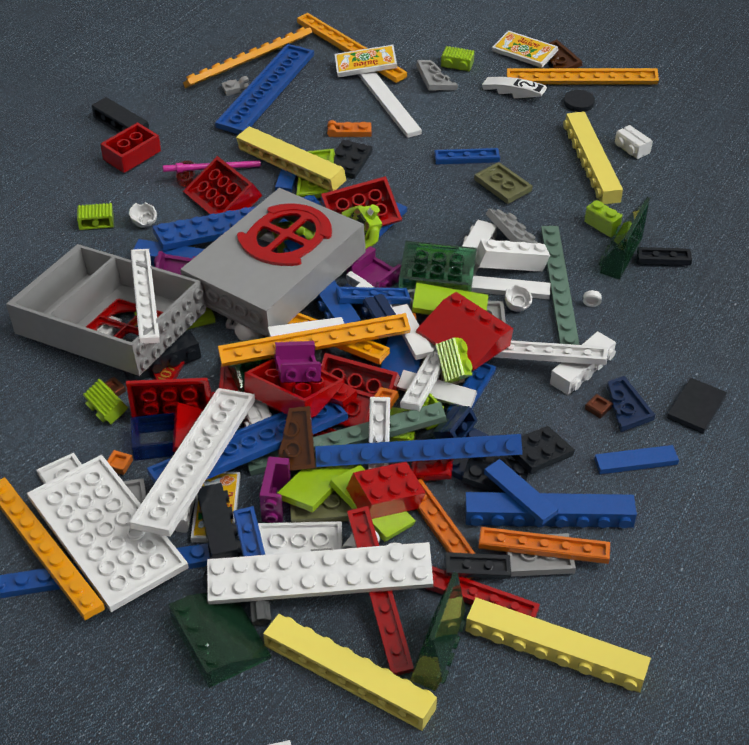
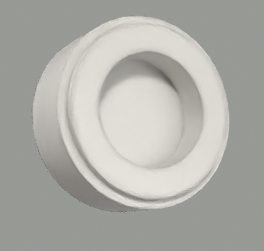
[583,290,602,307]

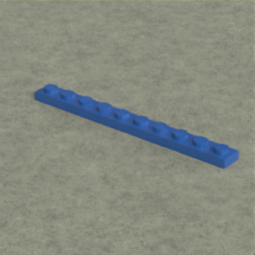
[315,434,522,467]
[0,543,210,598]

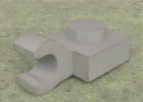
[221,76,249,96]

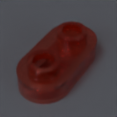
[176,161,195,187]

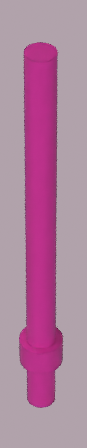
[162,161,261,173]

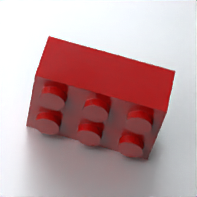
[100,122,161,173]
[346,462,426,519]

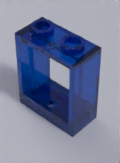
[130,412,175,461]

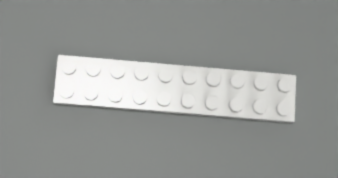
[129,388,255,537]
[207,542,434,604]

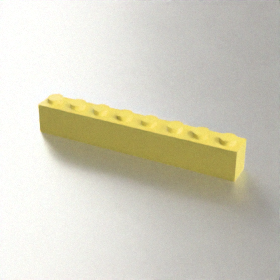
[563,112,623,204]
[236,126,347,191]
[465,598,651,692]
[263,614,437,731]

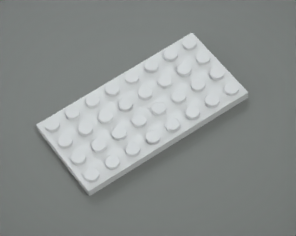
[27,455,189,612]

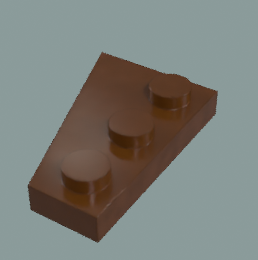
[549,39,582,68]
[278,406,316,470]

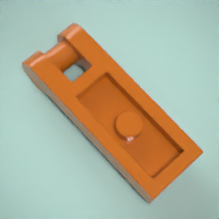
[327,120,372,137]

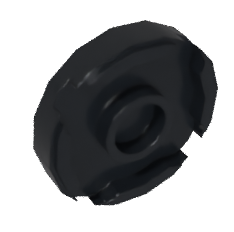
[564,90,595,112]

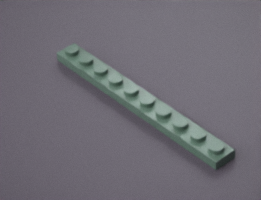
[541,226,579,345]
[248,402,447,476]

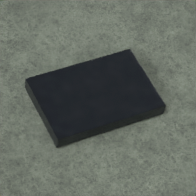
[667,378,727,434]

